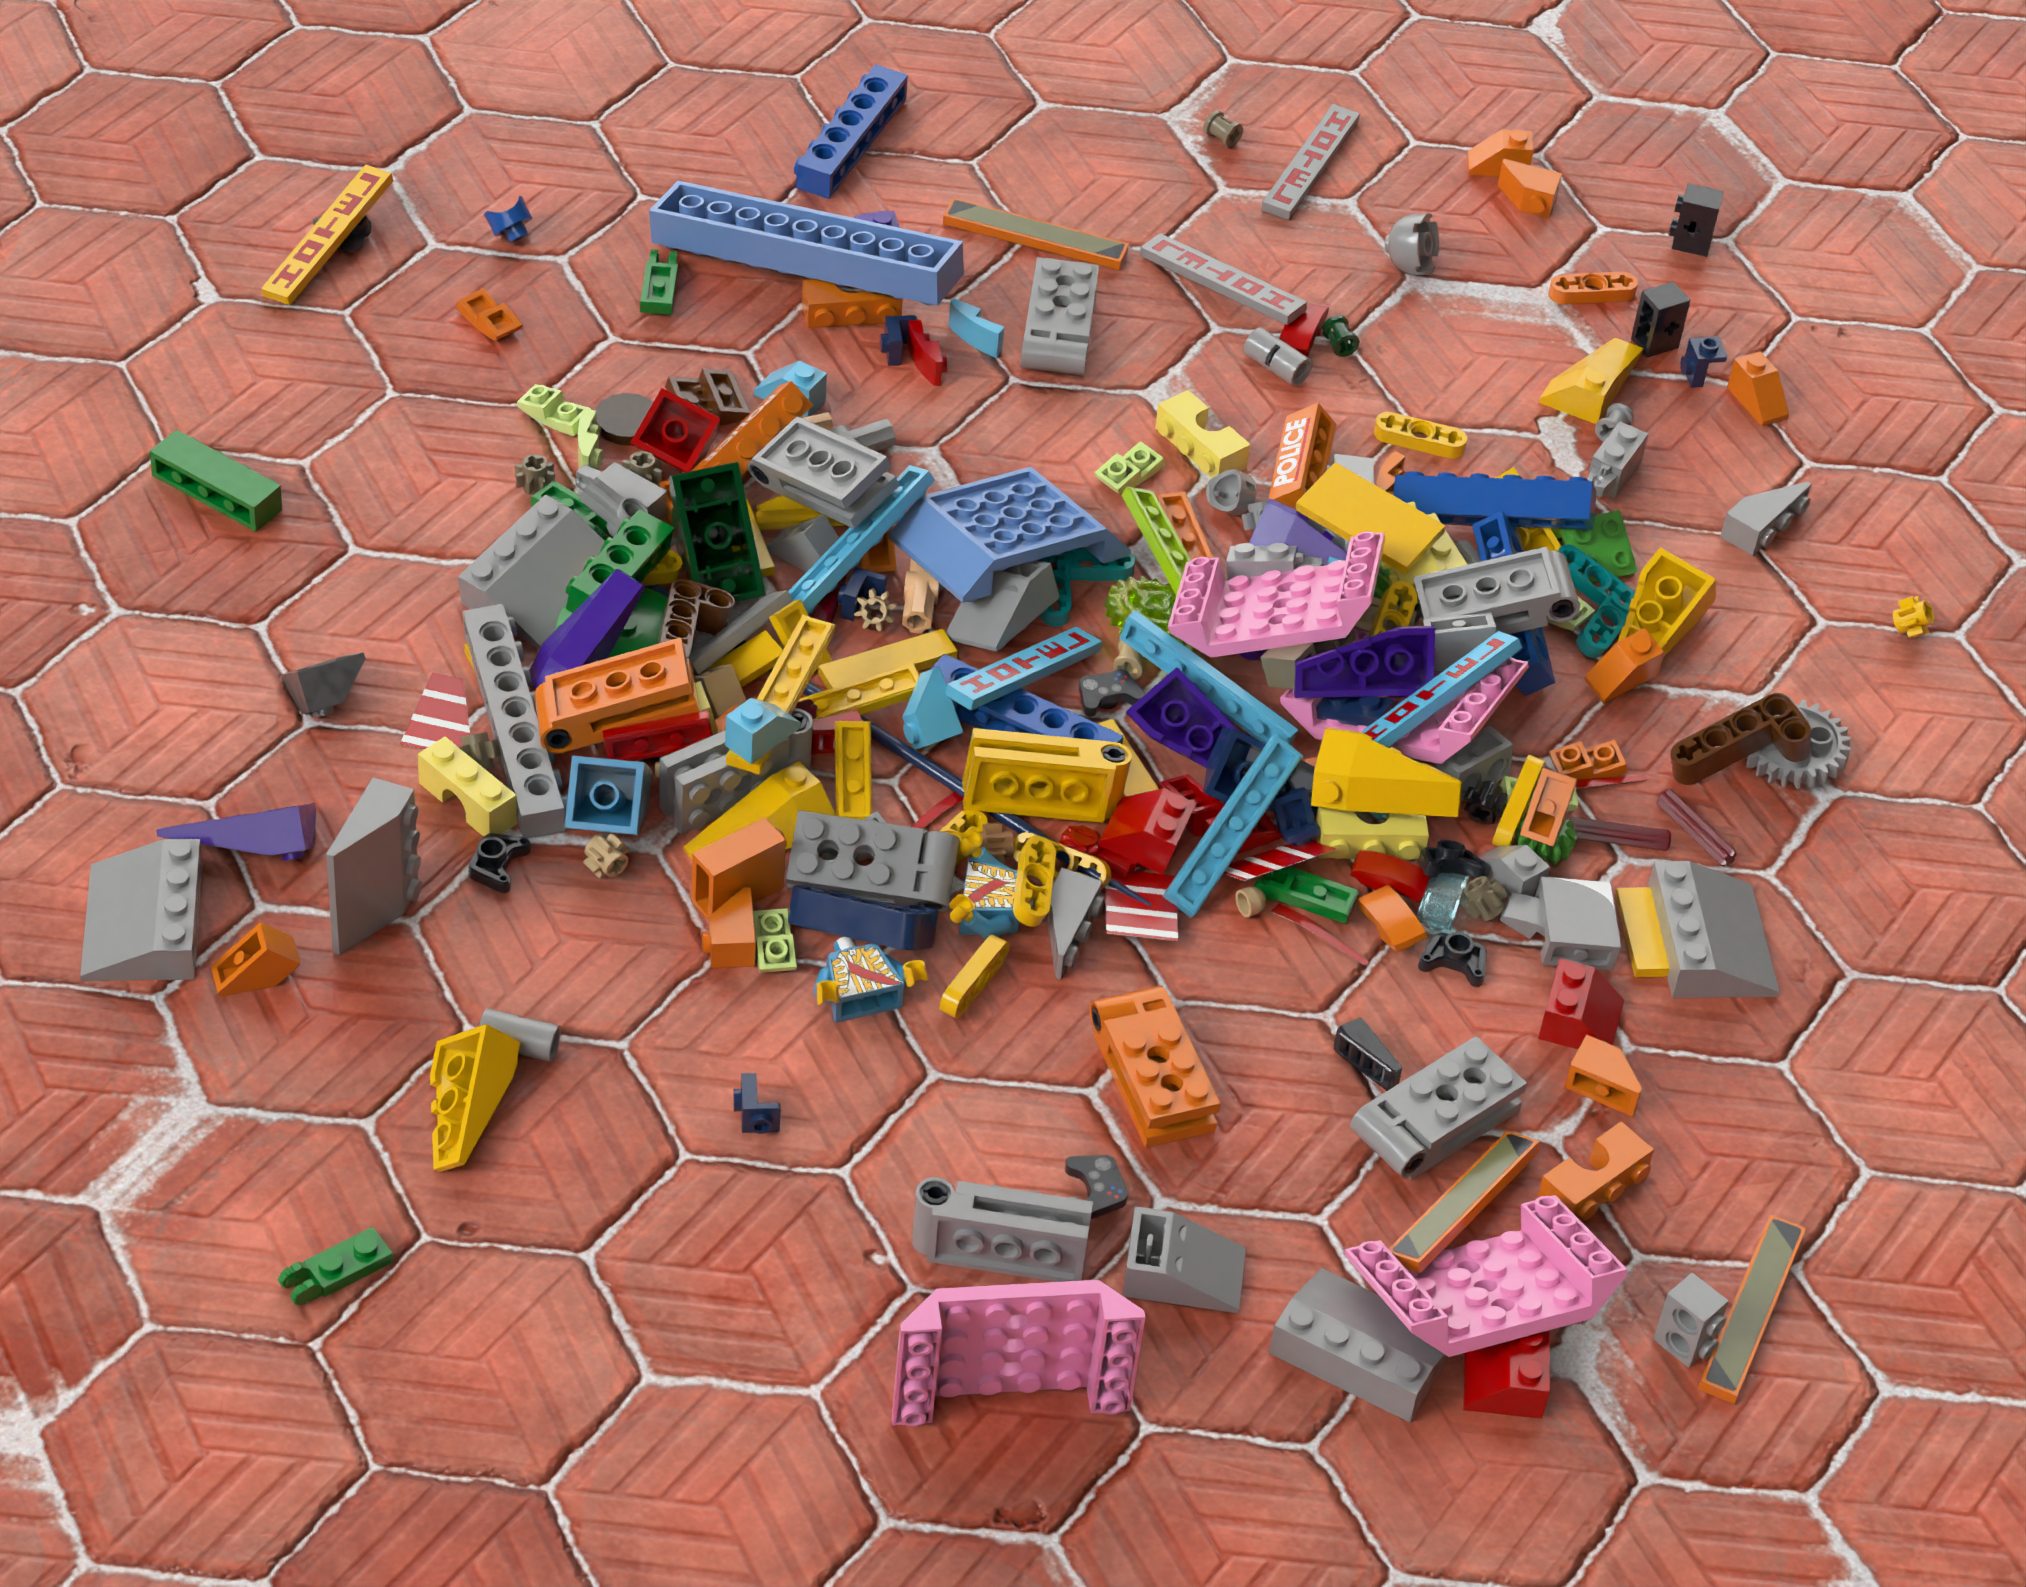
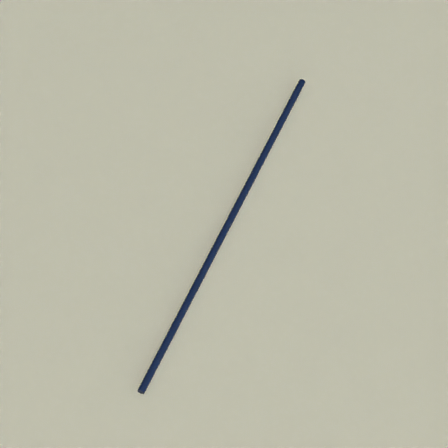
[645,584,1153,906]

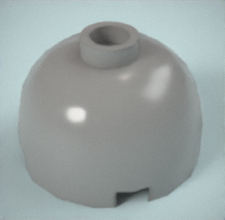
[1385,214,1439,275]

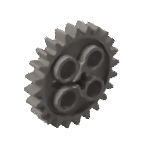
[1743,698,1851,789]

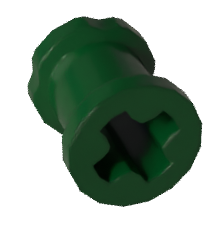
[1322,315,1360,357]

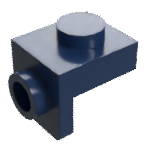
[880,315,917,366]
[1680,336,1728,388]
[837,567,888,621]
[1272,787,1321,845]
[733,1073,781,1134]

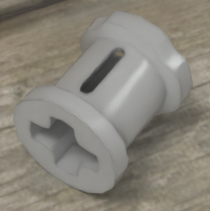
[1595,403,1634,442]

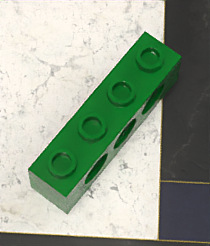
[565,509,674,613]

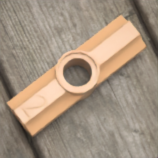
[902,558,940,634]

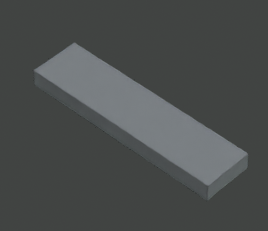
[689,590,793,675]

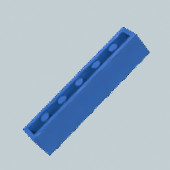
[1393,471,1597,530]

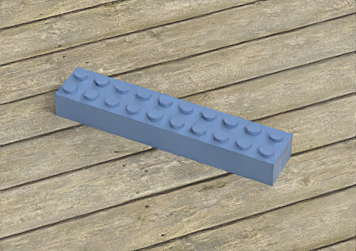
[649,181,964,306]

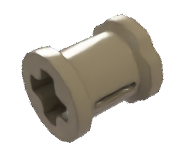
[1203,110,1243,148]

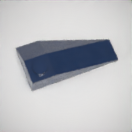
[1203,728,1318,816]

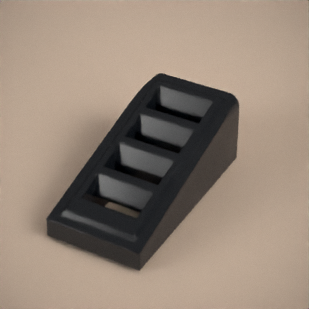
[1333,1017,1402,1091]

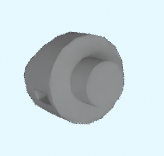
[1206,469,1257,516]

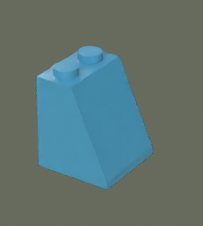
[564,756,653,835]

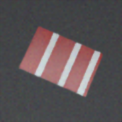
[400,672,470,750]
[1223,841,1337,881]
[1105,869,1178,941]

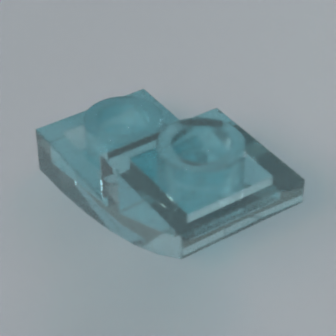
[1417,873,1469,931]

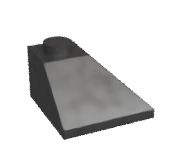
[281,652,366,718]

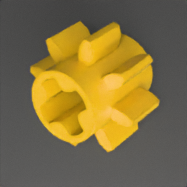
[1893,596,1935,638]

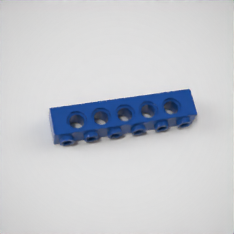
[794,64,908,199]
[1472,511,1556,696]
[930,654,1123,744]

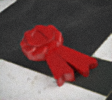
[1059,825,1142,878]

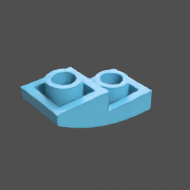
[948,298,1004,358]

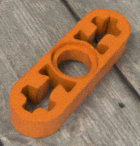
[1548,272,1638,304]

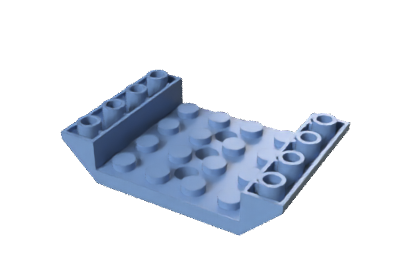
[889,467,1131,603]

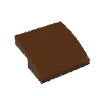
[665,369,750,426]

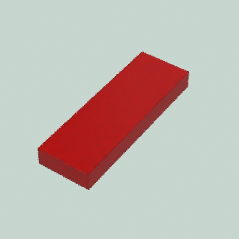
[602,710,713,761]

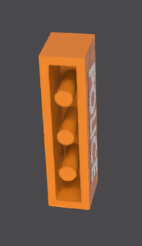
[692,381,814,476]
[1268,402,1336,509]

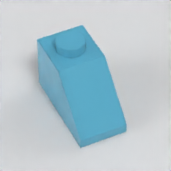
[753,361,827,418]
[902,667,963,750]
[725,698,801,764]

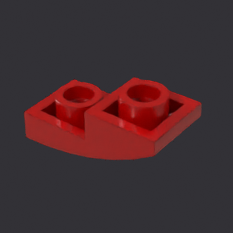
[1279,303,1329,357]
[907,320,947,386]
[1350,850,1430,903]

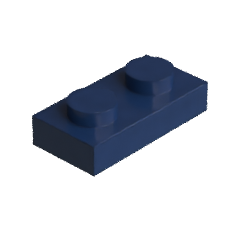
[1316,696,1394,726]

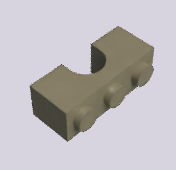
[1261,628,1356,690]

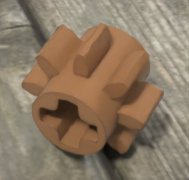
[979,823,1014,865]

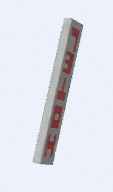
[1261,104,1360,220]
[1140,233,1307,325]

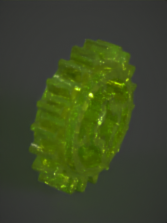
[1104,576,1185,644]

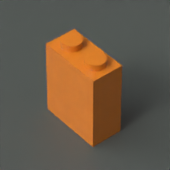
[691,817,787,921]

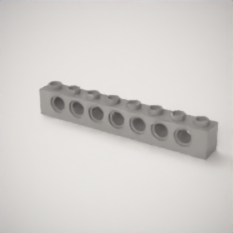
[462,604,568,839]

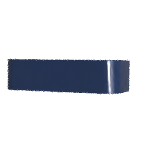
[788,885,939,951]

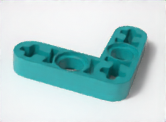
[1558,544,1635,658]
[1038,547,1136,627]

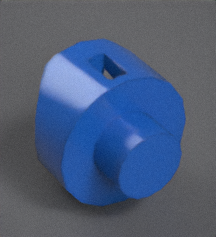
[484,196,533,243]

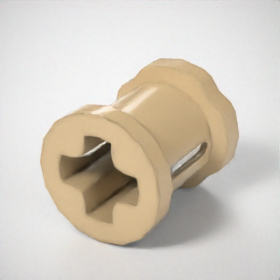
[1112,639,1144,680]

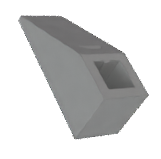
[1720,481,1812,556]
[1046,868,1105,980]

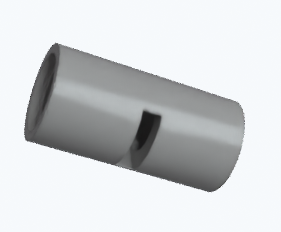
[1243,327,1312,387]
[479,1008,561,1062]

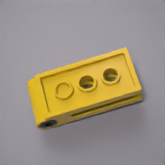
[962,728,1132,823]

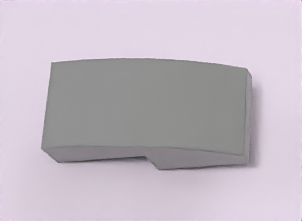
[1500,892,1545,939]

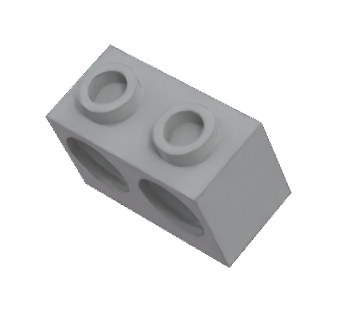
[1436,726,1513,802]
[1653,1272,1729,1368]

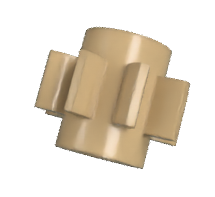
[854,588,898,631]
[583,833,630,879]

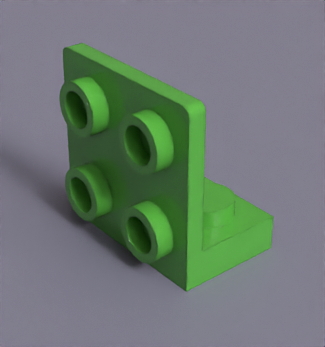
[1551,510,1638,583]

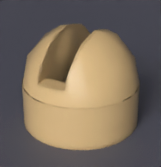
[1235,887,1266,917]

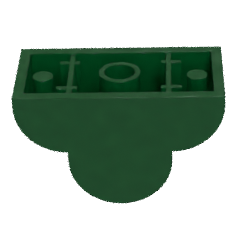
[669,461,766,602]

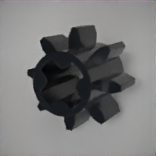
[1463,780,1508,824]

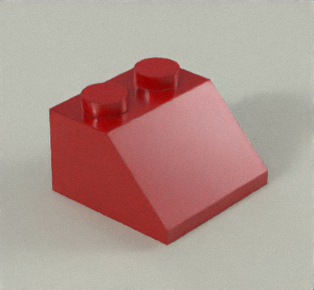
[630,388,720,472]
[1098,788,1196,875]
[1538,958,1624,1049]
[1463,1330,1550,1419]

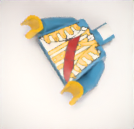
[949,828,1035,939]
[813,937,928,1023]

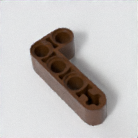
[657,579,735,658]
[1671,693,1812,785]

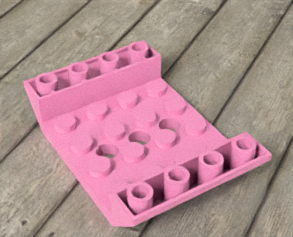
[1168,531,1385,658]
[1280,627,1529,764]
[1345,1195,1627,1357]
[891,1280,1145,1427]

